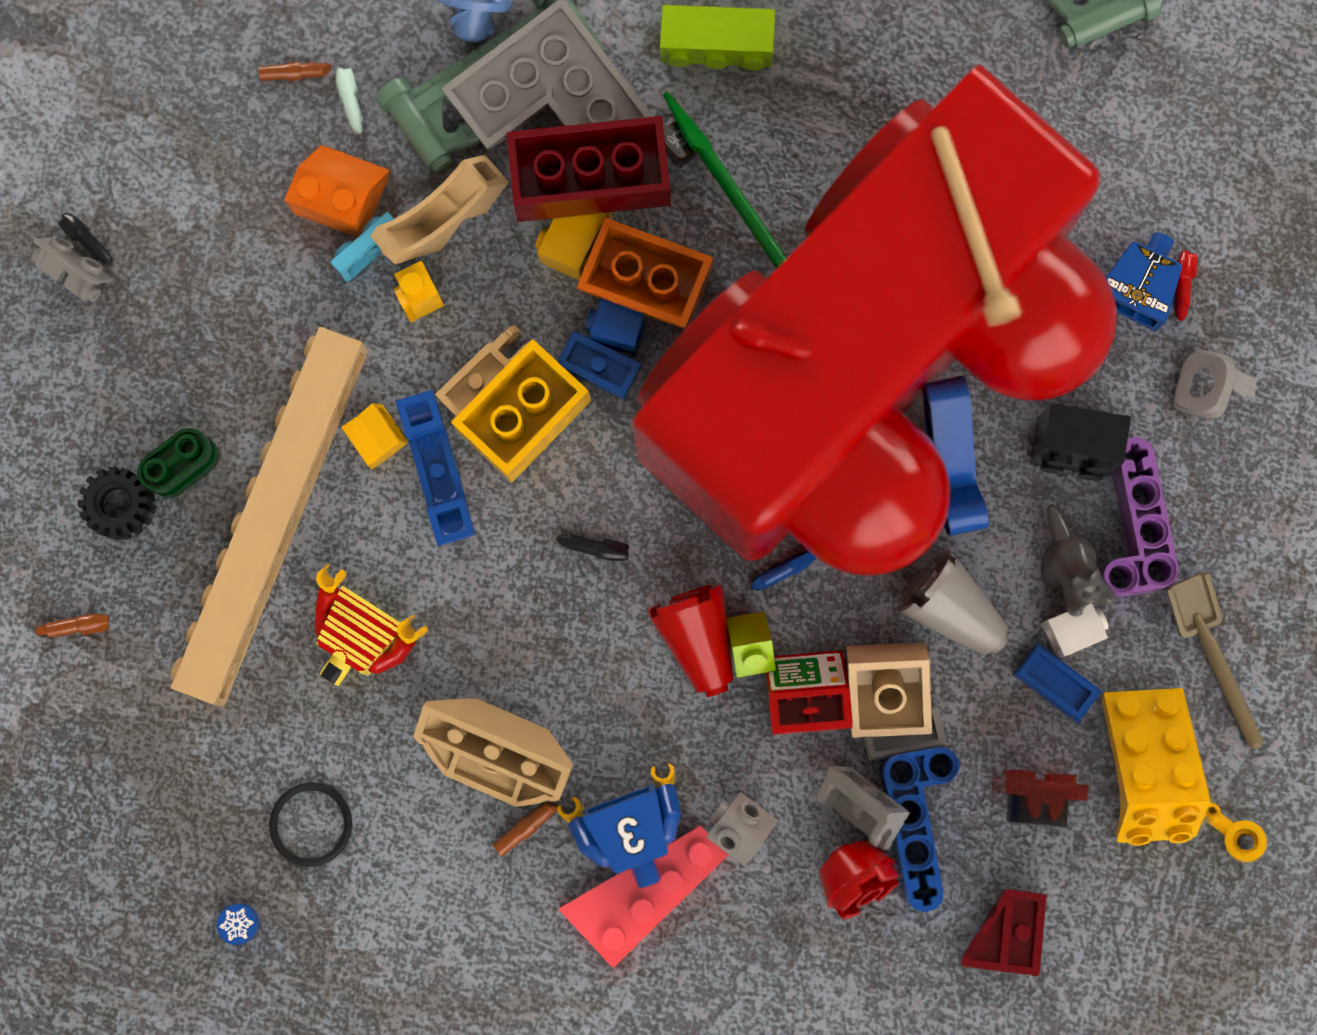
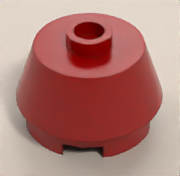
[819,840,899,919]

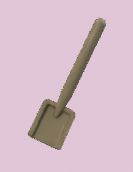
[1166,572,1263,749]

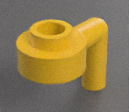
[1204,803,1267,863]

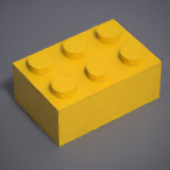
[451,339,591,483]

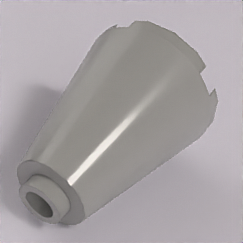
[897,551,1009,656]

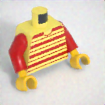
[314,564,428,686]

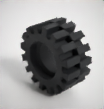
[78,467,156,540]

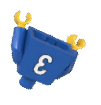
[557,763,681,888]

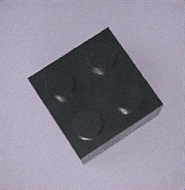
[1030,403,1131,481]

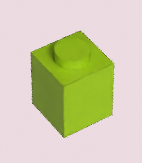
[727,611,776,678]

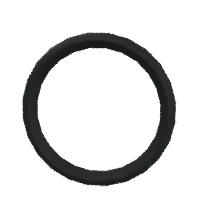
[269,782,352,867]

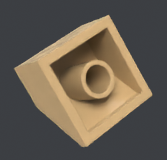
[846,642,932,738]

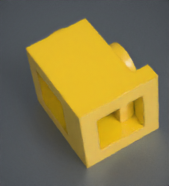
[393,260,444,322]

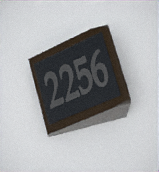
[663,121,698,169]

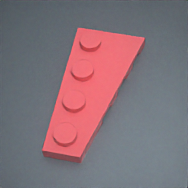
[558,826,728,968]

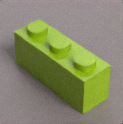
[660,5,775,70]

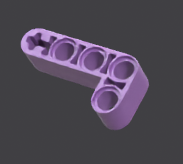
[1100,437,1178,598]

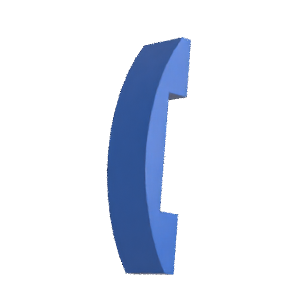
[396,390,476,547]

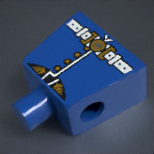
[1106,232,1182,332]

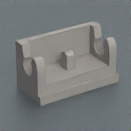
[816,766,910,850]

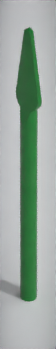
[663,92,787,269]

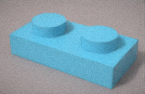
[330,212,394,283]

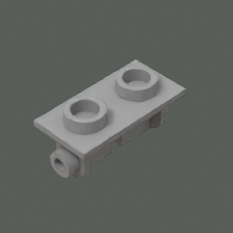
[32,236,114,302]

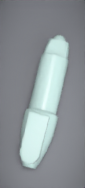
[336,68,363,134]

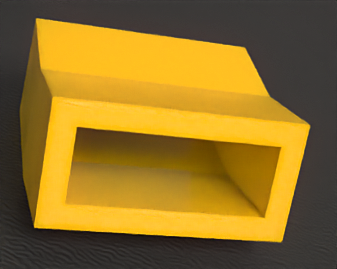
[341,403,409,470]

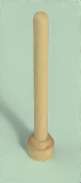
[932,127,1022,326]

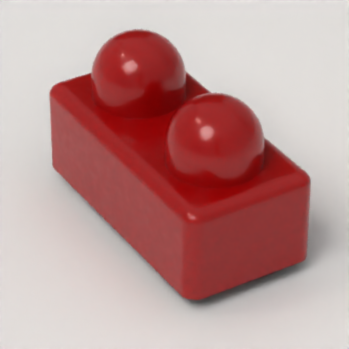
[632,64,1117,576]

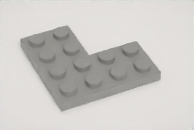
[441,0,653,152]

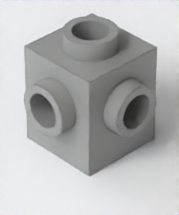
[707,792,778,867]

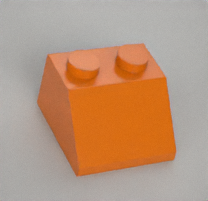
[284,145,391,238]

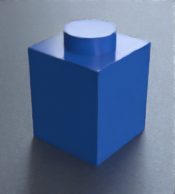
[586,299,646,356]

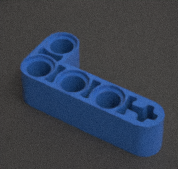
[922,375,989,537]
[880,747,959,912]

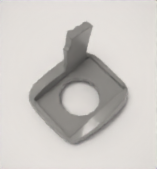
[1173,349,1258,419]

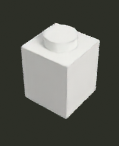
[1041,603,1108,659]

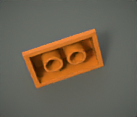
[577,217,713,330]

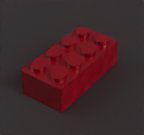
[506,116,671,222]

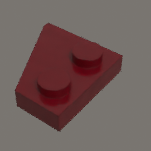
[959,888,1047,977]

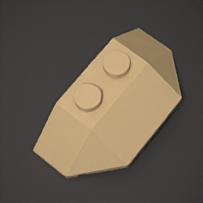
[413,698,573,807]

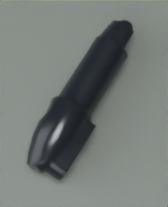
[57,212,113,266]
[556,534,629,561]

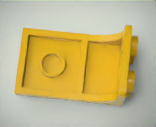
[1101,688,1211,846]

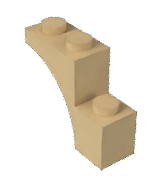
[370,155,509,264]

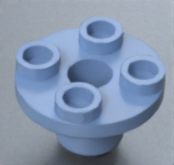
[437,0,512,43]

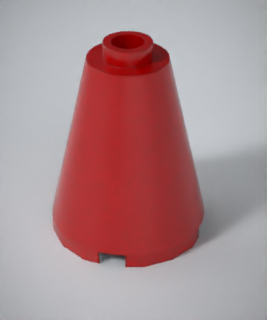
[647,583,734,697]

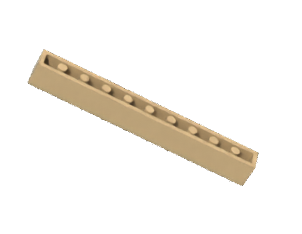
[170,326,369,707]

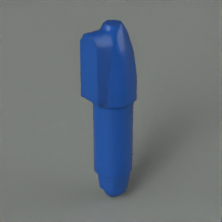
[750,551,816,591]

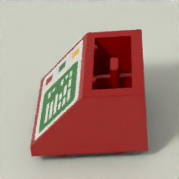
[765,650,853,736]

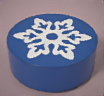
[217,903,260,945]

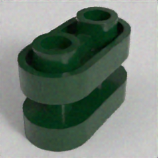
[137,428,220,498]

